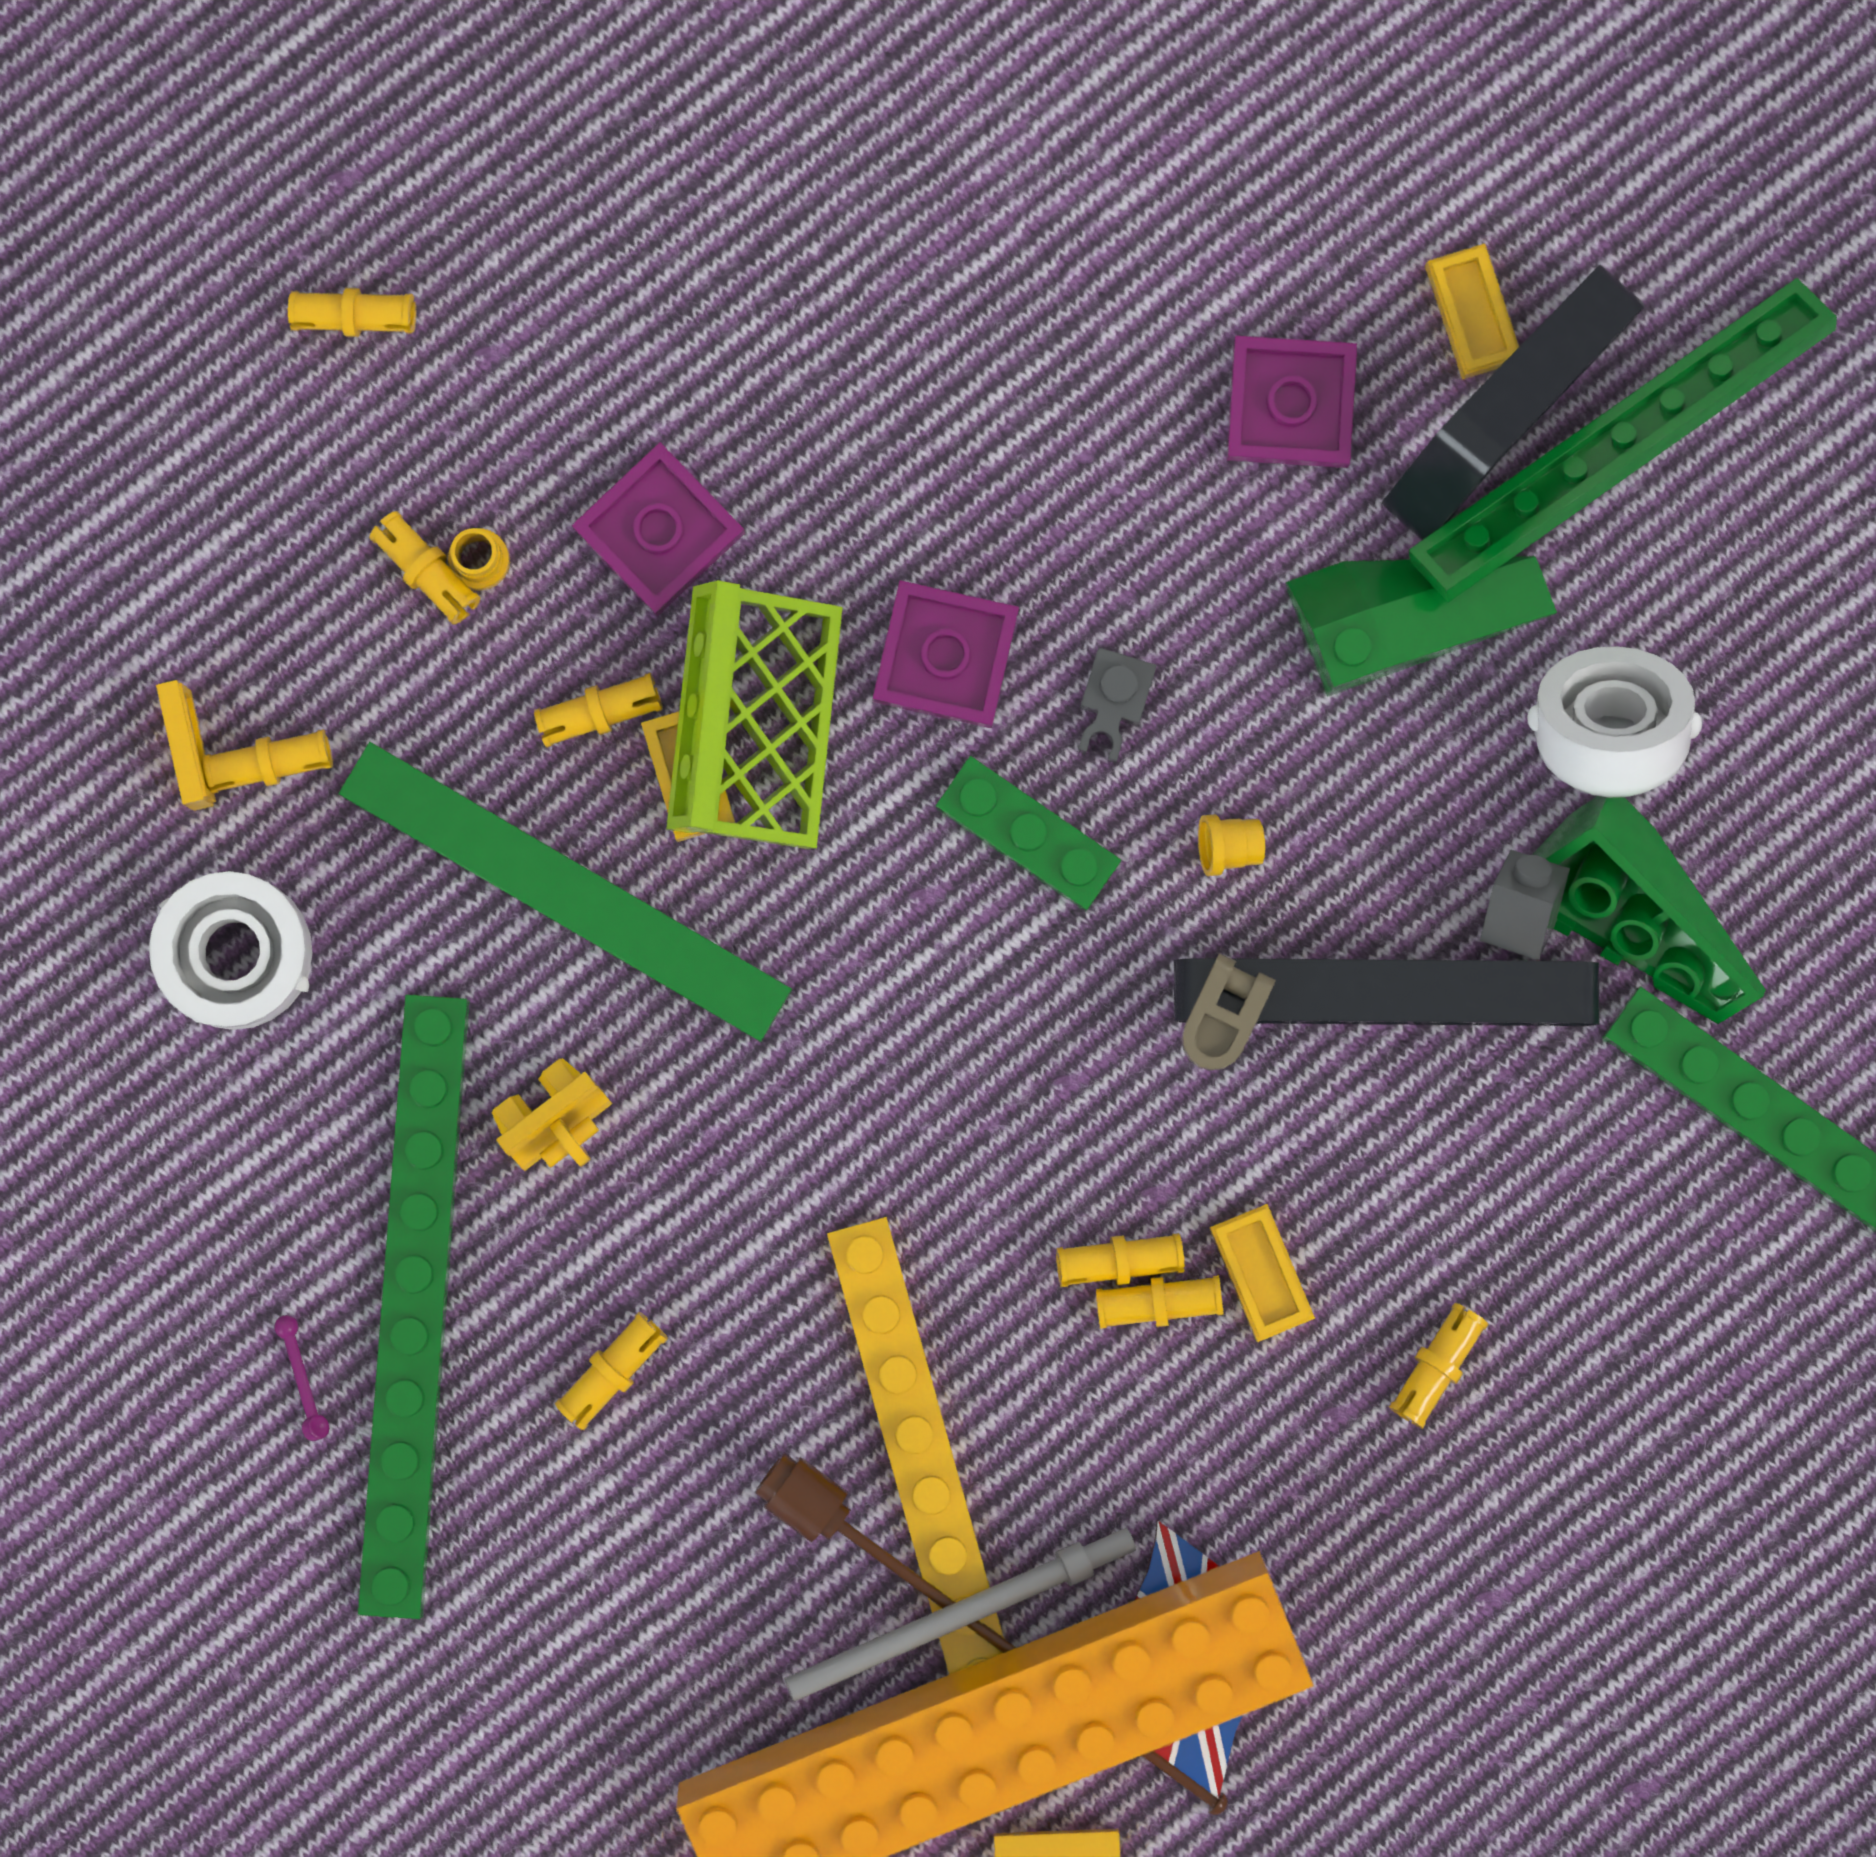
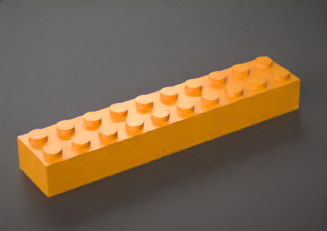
[676,1551,1314,1857]

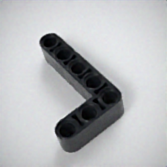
[1381,264,1646,540]

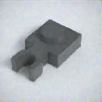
[1078,647,1157,764]

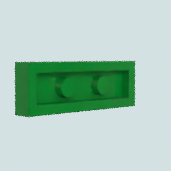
[935,756,1122,912]

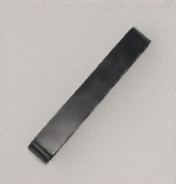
[1174,958,1600,1026]

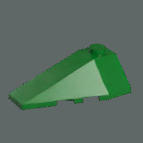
[1285,556,1557,697]
[1532,796,1766,1024]

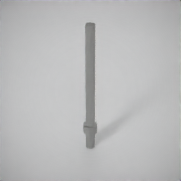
[784,1528,1136,1702]

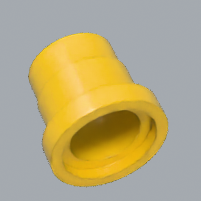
[448,528,510,591]
[1198,814,1265,876]

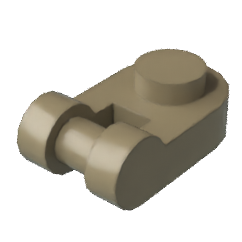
[1181,953,1276,1071]

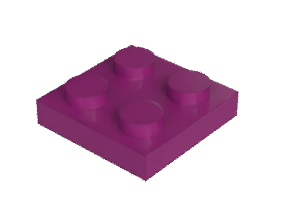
[1227,335,1357,468]
[571,442,745,616]
[872,580,1019,729]

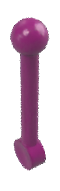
[274,1315,330,1441]

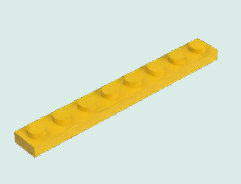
[827,1217,1004,1675]

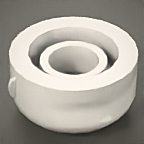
[1527,646,1702,798]
[149,871,312,1030]

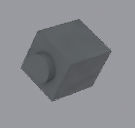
[1480,850,1570,960]

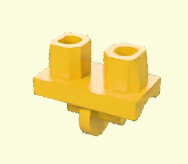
[492,1058,612,1171]

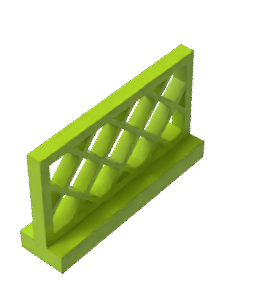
[666,580,843,849]

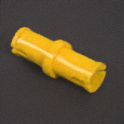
[288,288,416,337]
[369,511,481,625]
[534,672,663,748]
[203,729,333,794]
[1056,1233,1185,1287]
[1096,1275,1224,1329]
[1389,1303,1489,1429]
[555,1312,668,1430]

